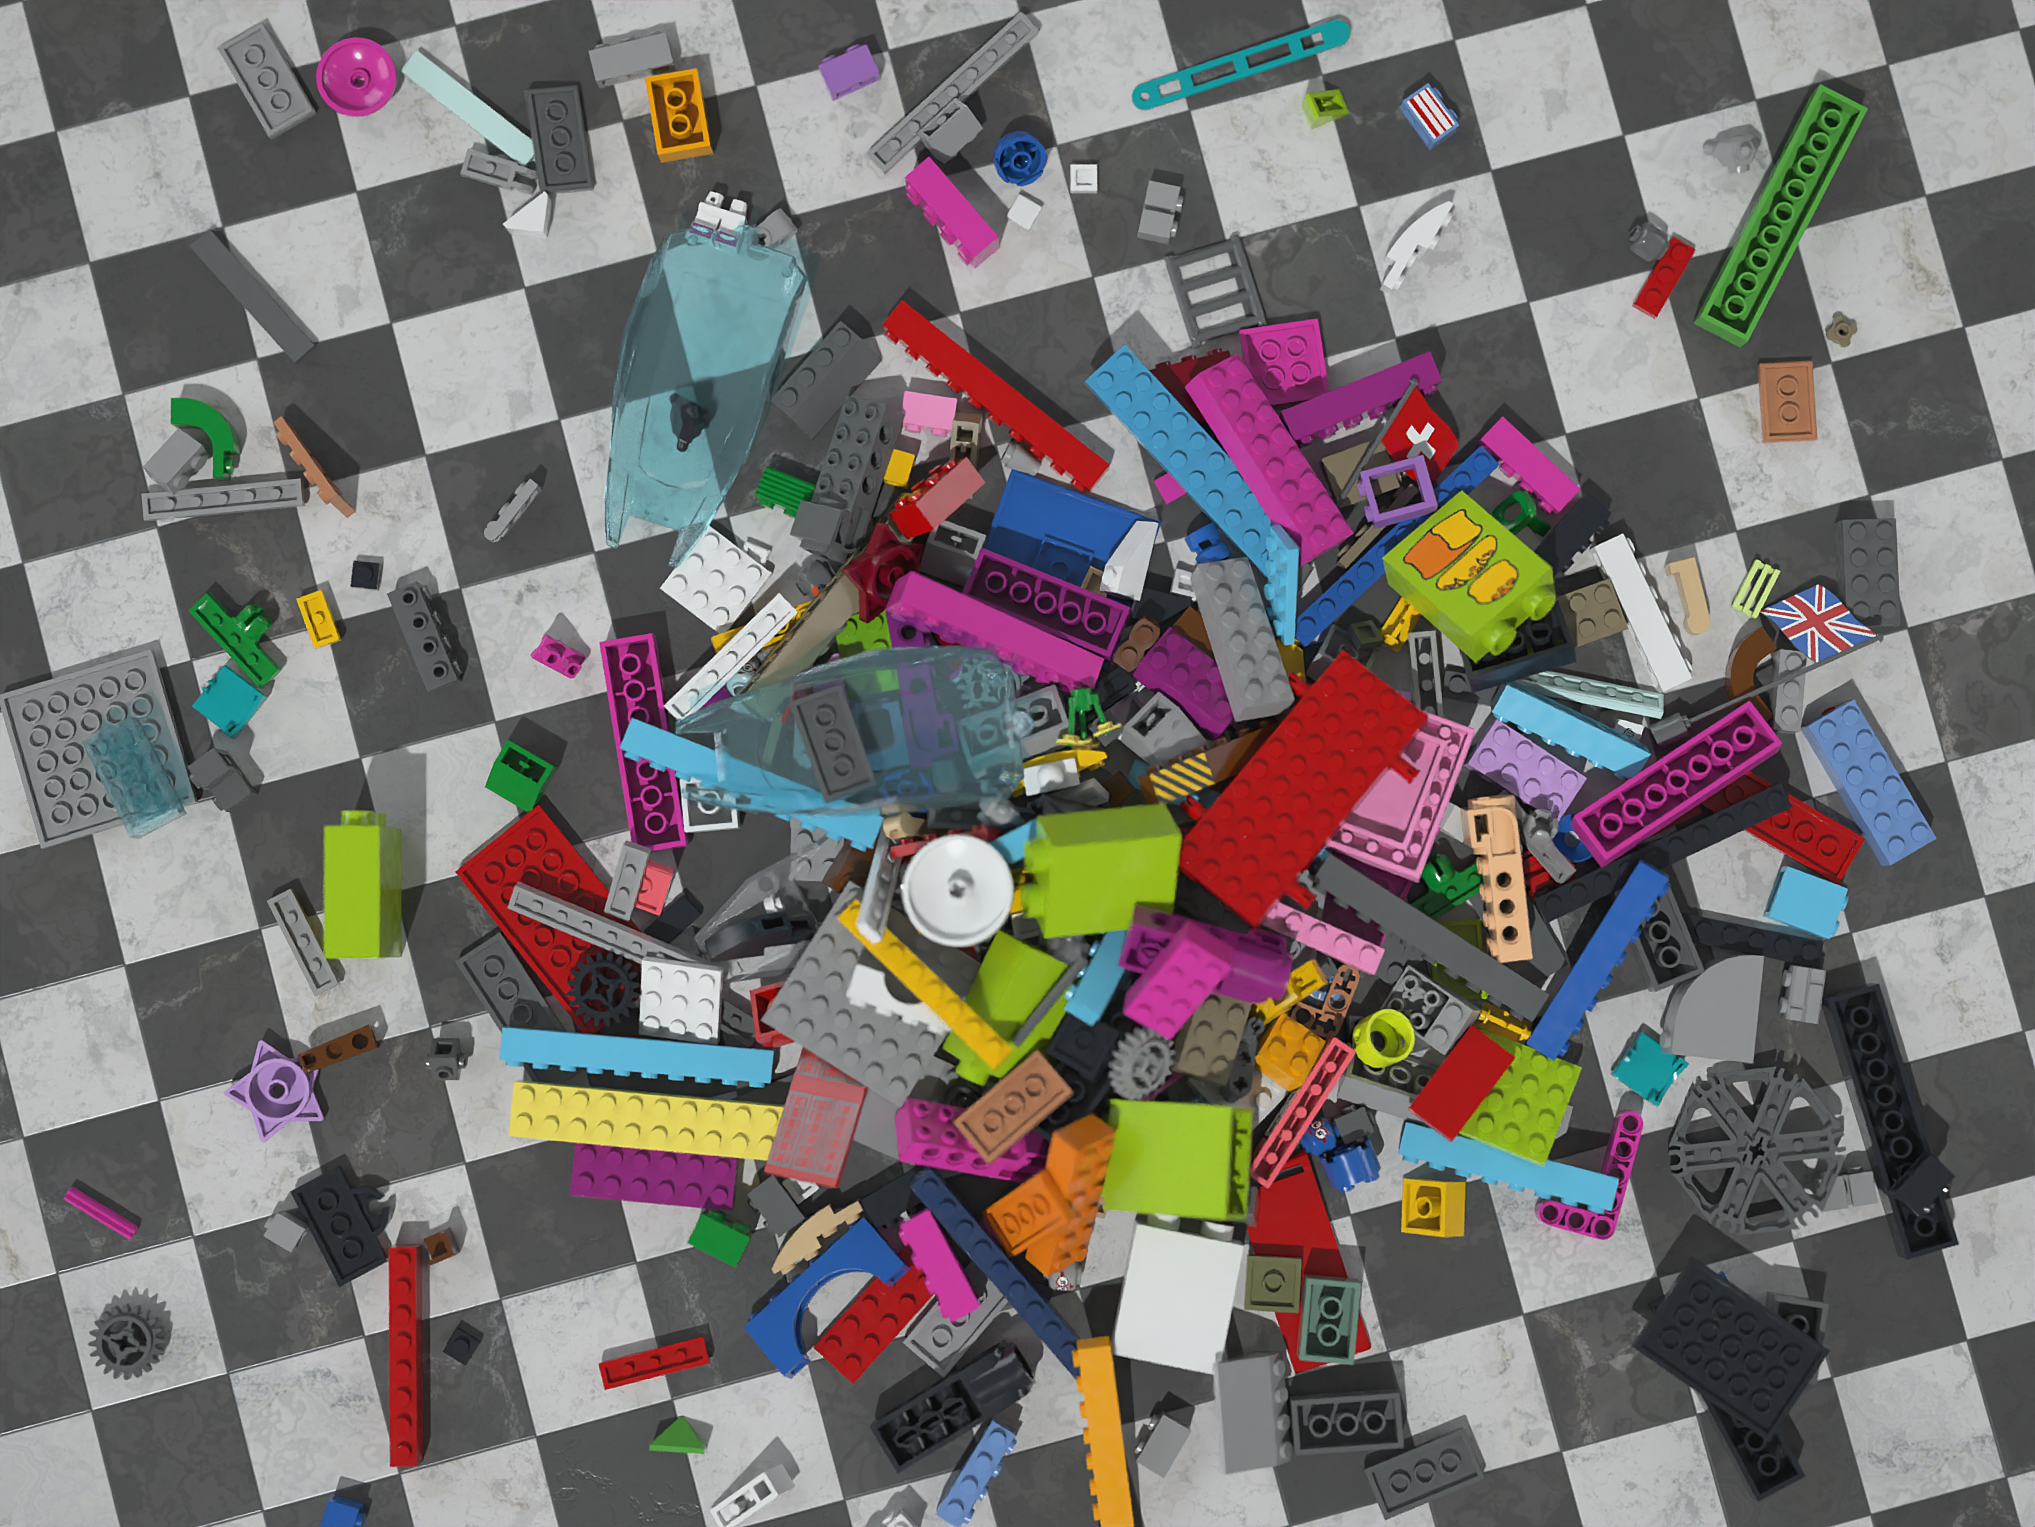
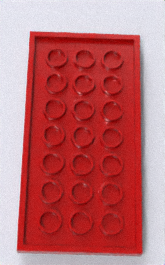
[455,805,643,1034]

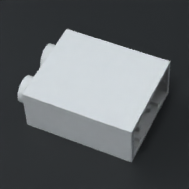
[1110,1213,1244,1374]

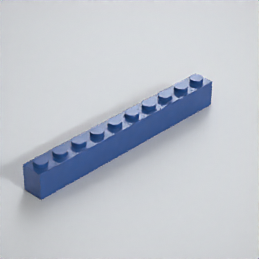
[1295,446,1500,649]

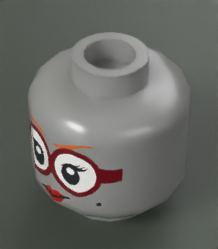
[1043,1262,1082,1291]

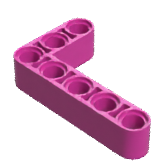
[1534,1110,1643,1240]

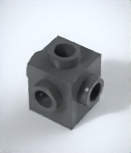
[426,1038,466,1081]

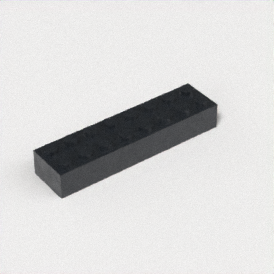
[1648,1293,1806,1502]

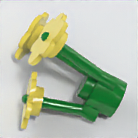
[1056,687,1122,750]

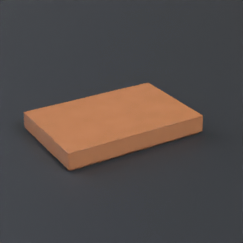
[1757,361,1817,443]

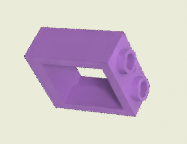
[1357,455,1438,529]

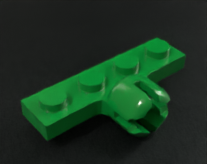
[189,593,282,689]
[1408,853,1503,920]

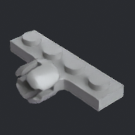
[1498,790,1576,886]

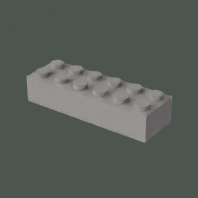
[1190,557,1294,722]

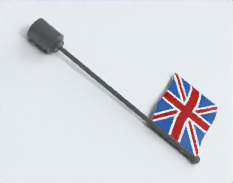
[1649,585,1884,749]

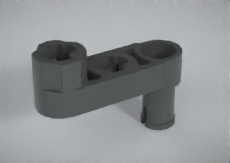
[1220,1017,1264,1103]

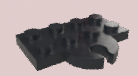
[290,1165,392,1287]

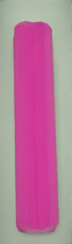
[64,1187,138,1239]

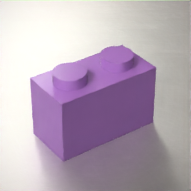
[818,44,881,101]

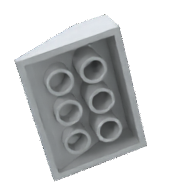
[853,1055,959,1166]
[1213,1351,1292,1475]

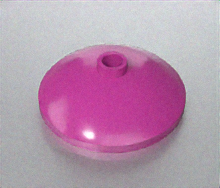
[316,38,397,117]

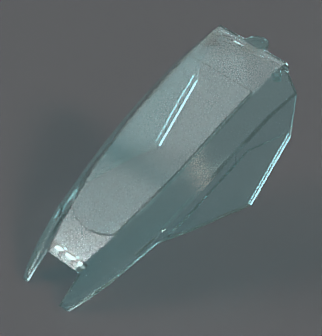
[605,225,808,568]
[675,646,1033,817]

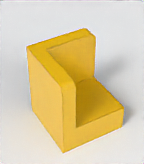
[883,449,915,489]

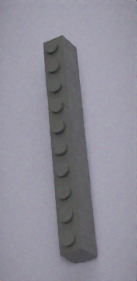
[1307,850,1550,1022]

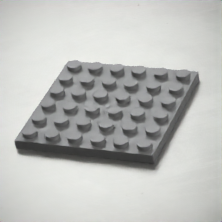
[0,649,198,849]
[761,881,982,1108]

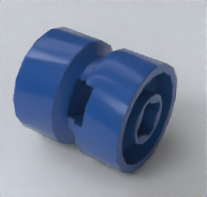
[1184,522,1232,564]

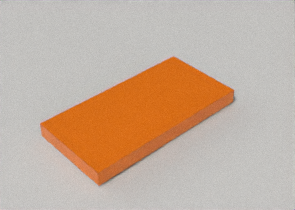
[982,1169,1076,1258]

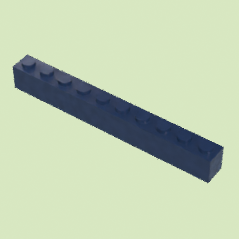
[909,1166,1082,1380]

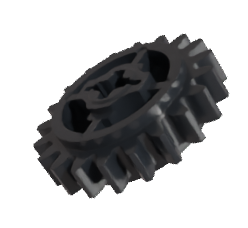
[566,952,641,1026]

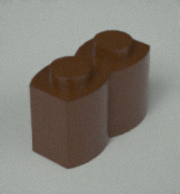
[1113,614,1161,672]

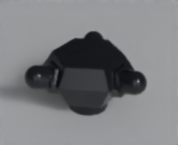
[669,393,710,452]

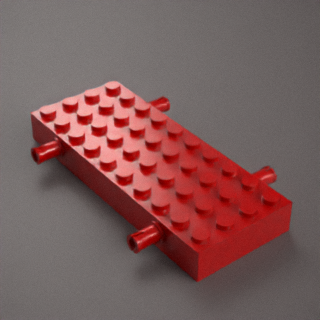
[1177,650,1429,929]

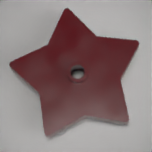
[842,522,925,624]

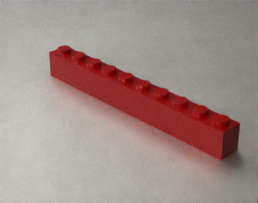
[882,300,1110,494]

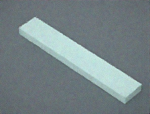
[401,51,534,168]
[1515,671,1664,719]

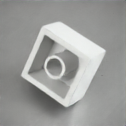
[680,778,741,833]

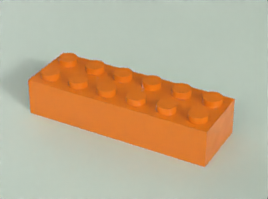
[1025,1114,1116,1277]

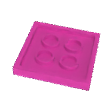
[1239,318,1329,407]

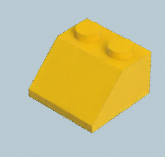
[1401,1178,1466,1237]

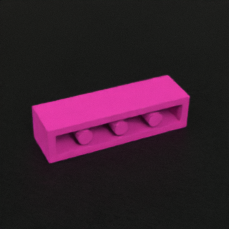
[1477,417,1580,516]

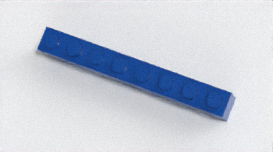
[1526,859,1671,1060]

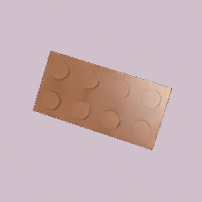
[954,1050,1073,1165]

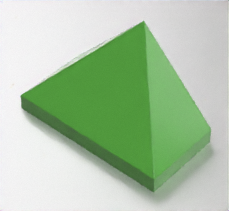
[650,1416,707,1454]

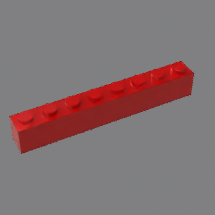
[388,1244,423,1467]

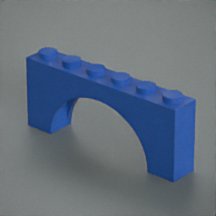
[744,1217,911,1379]

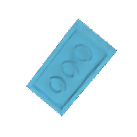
[1264,524,1299,645]

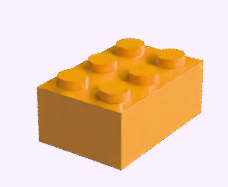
[645,68,713,163]

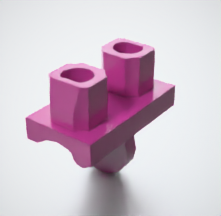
[530,634,586,679]

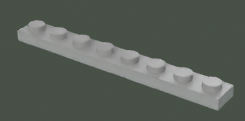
[866,12,1039,175]
[508,881,717,966]

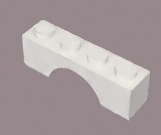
[845,964,951,1035]

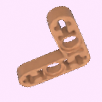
[1285,964,1360,1038]

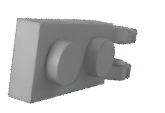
[460,149,537,195]
[484,479,542,543]

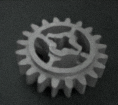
[88,1303,166,1380]

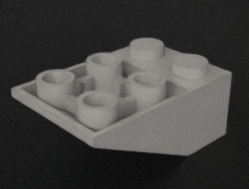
[1121,692,1211,767]
[1380,965,1482,1055]

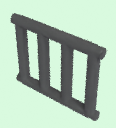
[1164,235,1267,349]

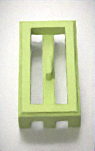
[1731,559,1780,619]

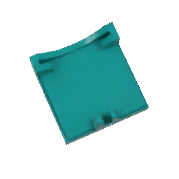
[192,665,268,739]
[1611,1031,1689,1107]

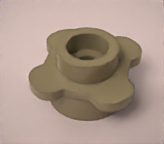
[1826,316,1858,348]

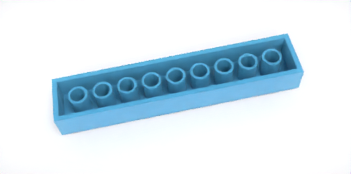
[1083,344,1273,578]

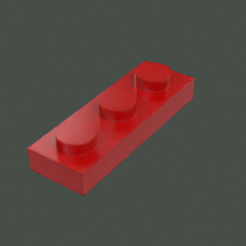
[1632,237,1696,319]

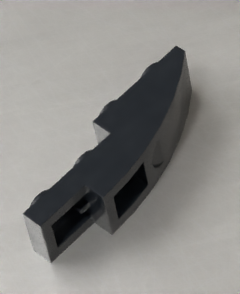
[705,910,817,963]

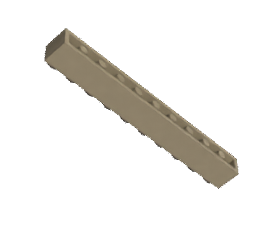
[735,493,914,720]

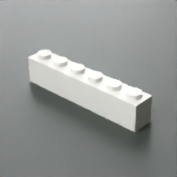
[1590,534,1692,693]

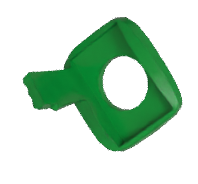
[1492,489,1551,537]

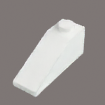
[1099,521,1158,601]
[710,1463,796,1527]

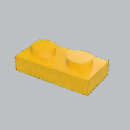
[296,590,341,650]

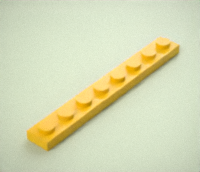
[837,899,1013,1071]

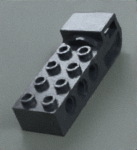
[870,1339,1036,1474]

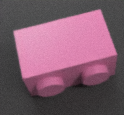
[901,391,958,437]

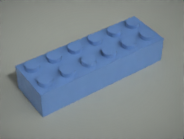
[1801,699,1937,866]

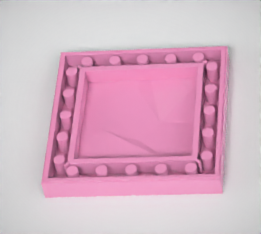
[1325,710,1475,882]

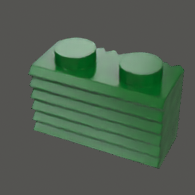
[755,466,816,519]

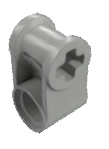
[747,209,798,257]

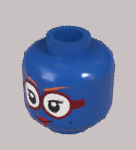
[1300,1117,1341,1156]

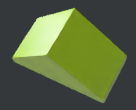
[1301,89,1349,129]

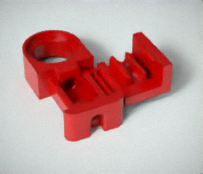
[1521,849,1576,898]

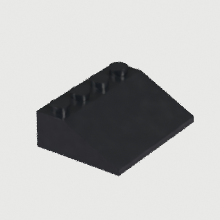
[1458,593,1577,693]

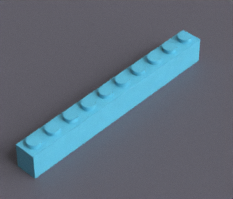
[620,718,884,852]
[499,1026,774,1088]

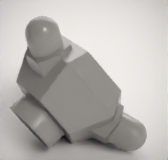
[1703,134,1762,174]
[977,780,1025,830]

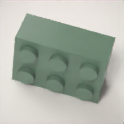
[1296,1274,1361,1365]

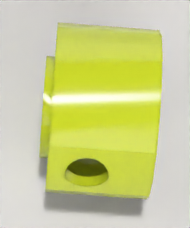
[1352,1009,1415,1068]

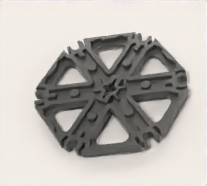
[1668,1067,1846,1236]

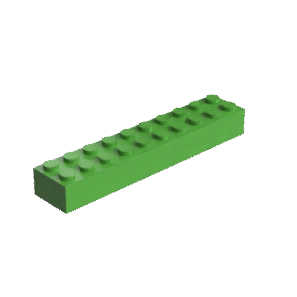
[1693,84,1868,347]

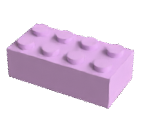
[1463,719,1587,822]

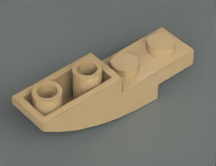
[772,1199,864,1274]

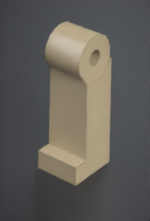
[1664,557,1711,635]
[883,812,945,842]

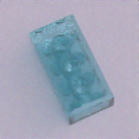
[82,717,187,839]

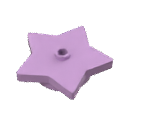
[224,1040,325,1142]

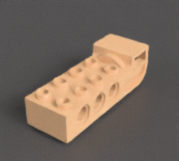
[1460,795,1533,963]

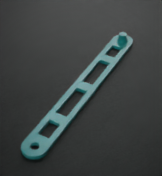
[1132,20,1350,110]

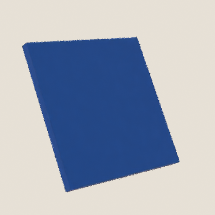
[983,469,1162,672]

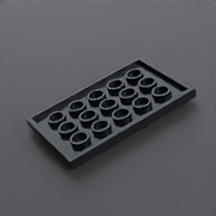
[1631,1256,1830,1442]

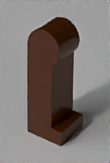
[297,1025,379,1074]

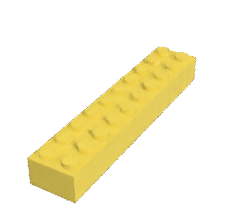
[508,1080,785,1160]

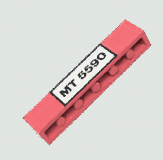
[1249,1035,1356,1189]

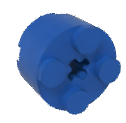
[1319,1136,1381,1193]

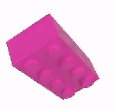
[905,157,999,269]
[1124,921,1234,1040]
[898,1207,981,1323]

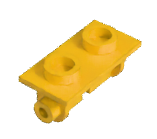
[1379,597,1422,653]
[1473,1001,1533,1045]

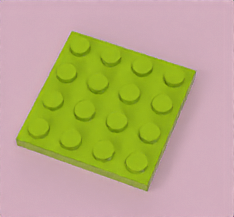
[1459,1028,1582,1167]

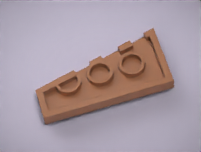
[273,416,356,518]

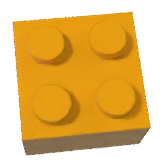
[1254,1013,1327,1093]

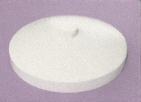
[903,835,1014,946]

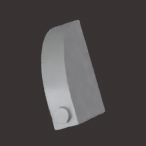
[1660,954,1764,1063]

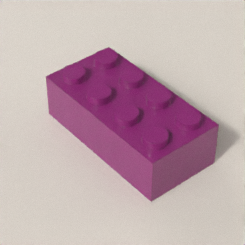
[1132,627,1235,740]

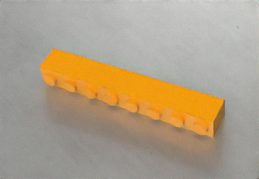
[1072,1336,1134,1527]

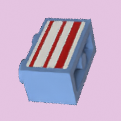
[1399,83,1459,150]

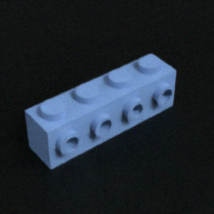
[936,1416,1018,1527]

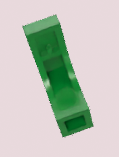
[171,398,241,481]

